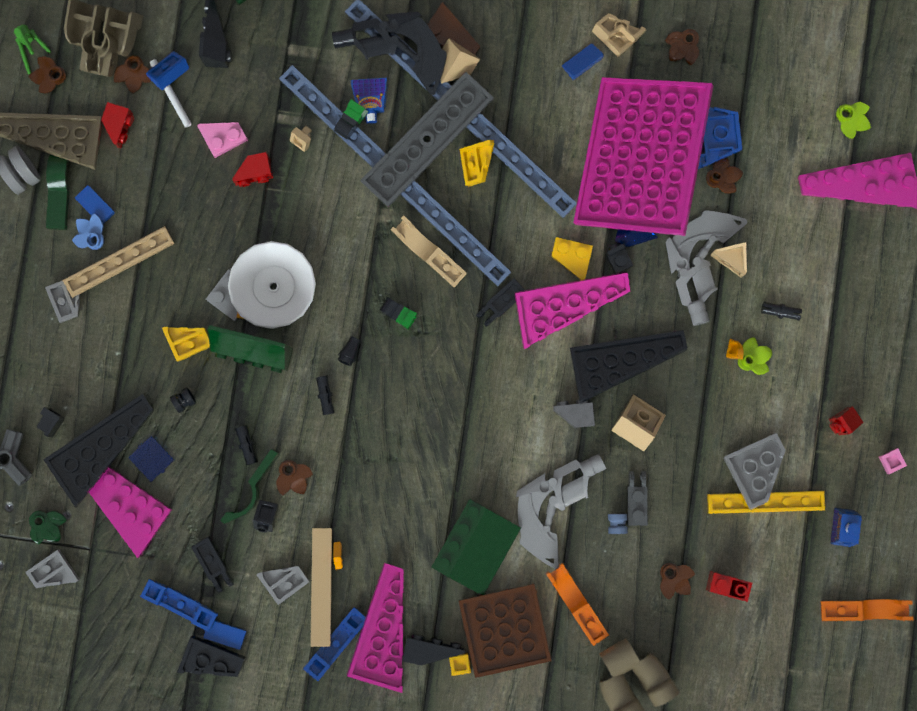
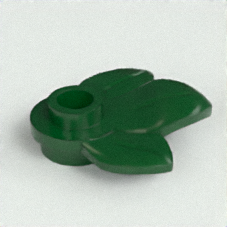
[29,510,67,545]

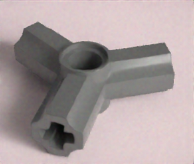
[0,429,33,486]

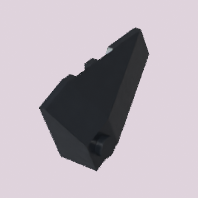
[199,0,232,68]

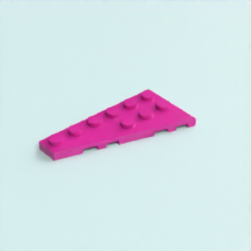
[798,153,917,209]
[514,272,630,349]
[89,467,172,558]
[347,563,403,693]

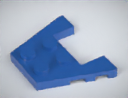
[698,107,742,169]

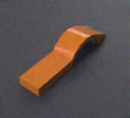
[546,563,609,646]
[821,599,913,621]

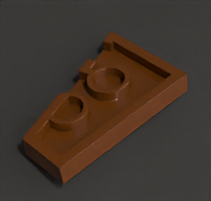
[428,2,480,55]

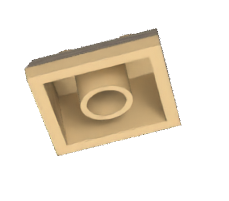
[611,394,666,451]

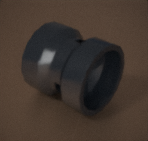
[170,387,197,413]

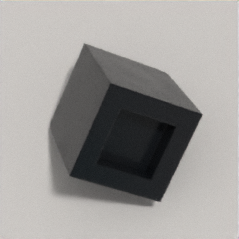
[37,407,65,437]

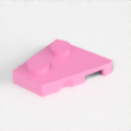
[197,122,248,158]

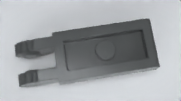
[627,471,648,526]

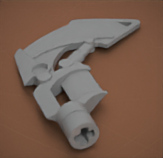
[666,210,747,326]
[516,453,606,569]

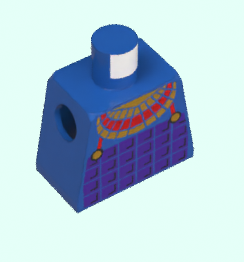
[351,78,388,124]
[830,508,862,547]

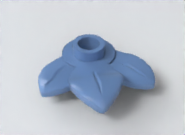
[72,214,104,250]

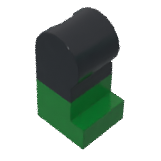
[334,99,368,139]
[379,297,418,330]

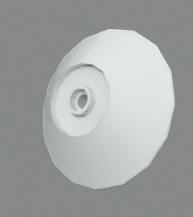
[228,241,316,329]

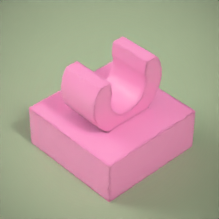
[879,448,907,474]

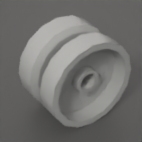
[0,145,41,195]

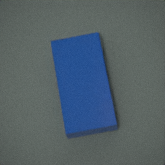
[75,185,116,224]
[203,620,247,650]

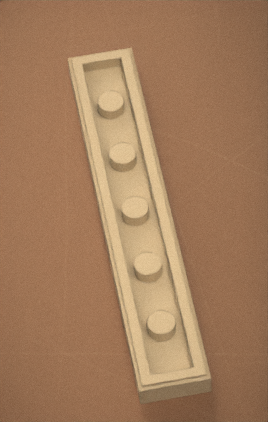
[63,226,175,298]
[311,528,332,647]

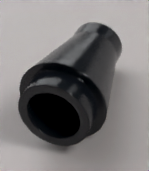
[337,336,361,366]

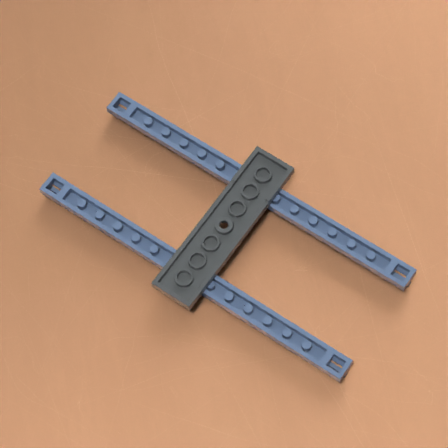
[279,0,577,286]

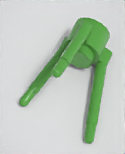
[14,25,51,75]

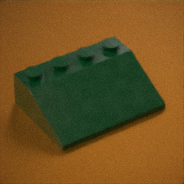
[208,325,293,373]
[431,499,521,595]

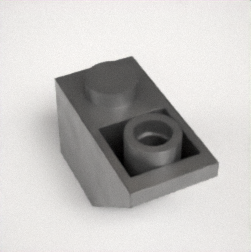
[553,400,595,428]

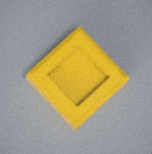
[449,653,471,676]

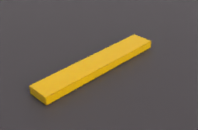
[707,491,825,514]

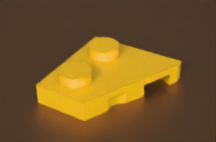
[551,237,593,280]

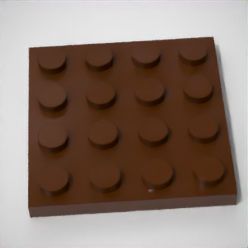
[458,583,551,678]

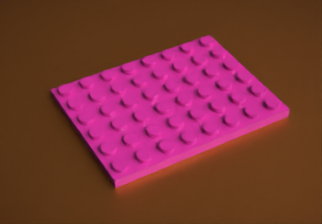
[573,77,713,236]

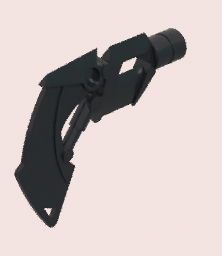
[332,11,447,95]

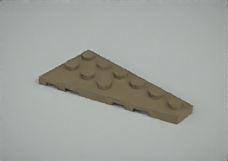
[0,113,103,170]

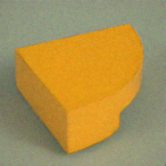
[726,339,744,360]
[333,542,343,569]

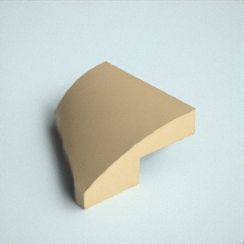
[592,13,646,57]

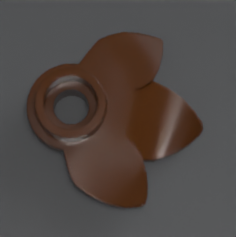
[665,29,699,65]
[114,55,151,93]
[28,57,66,94]
[706,158,743,194]
[276,460,313,495]
[660,563,695,600]

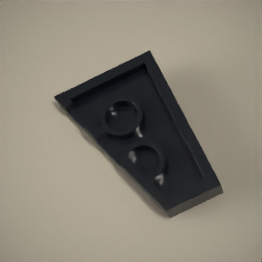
[177,635,246,677]

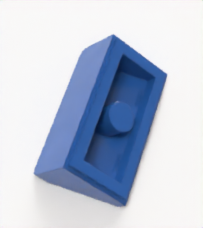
[562,43,604,81]
[146,51,189,90]

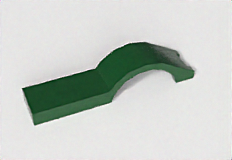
[46,154,69,230]
[220,449,280,523]

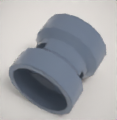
[608,514,628,534]

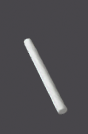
[150,59,192,128]

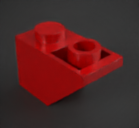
[101,102,134,148]
[233,152,273,187]
[829,406,864,435]
[706,571,752,602]

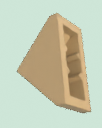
[441,38,480,83]
[710,242,747,277]

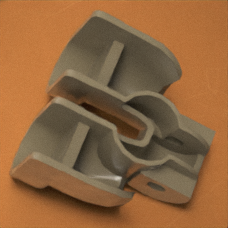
[64,0,144,77]
[599,638,680,711]

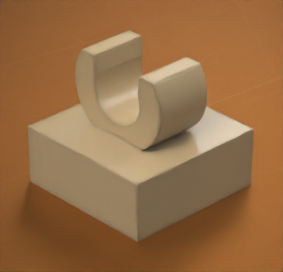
[290,126,312,152]

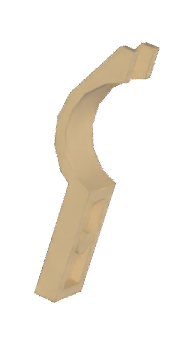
[391,215,467,287]

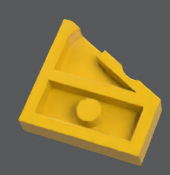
[460,140,494,186]
[162,327,210,362]

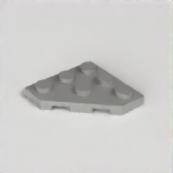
[723,433,785,510]

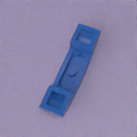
[140,579,218,632]
[303,607,366,681]

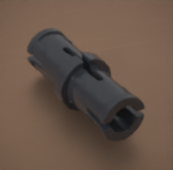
[761,302,802,321]
[316,375,335,415]
[235,425,258,466]

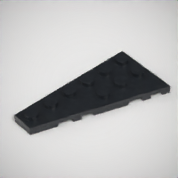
[570,330,688,404]
[43,394,154,508]

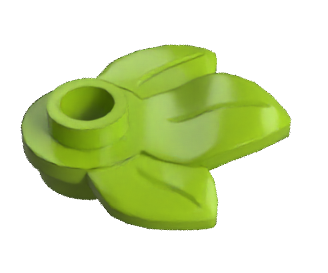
[836,102,871,139]
[738,337,772,375]

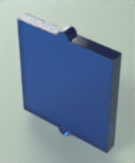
[128,436,174,482]

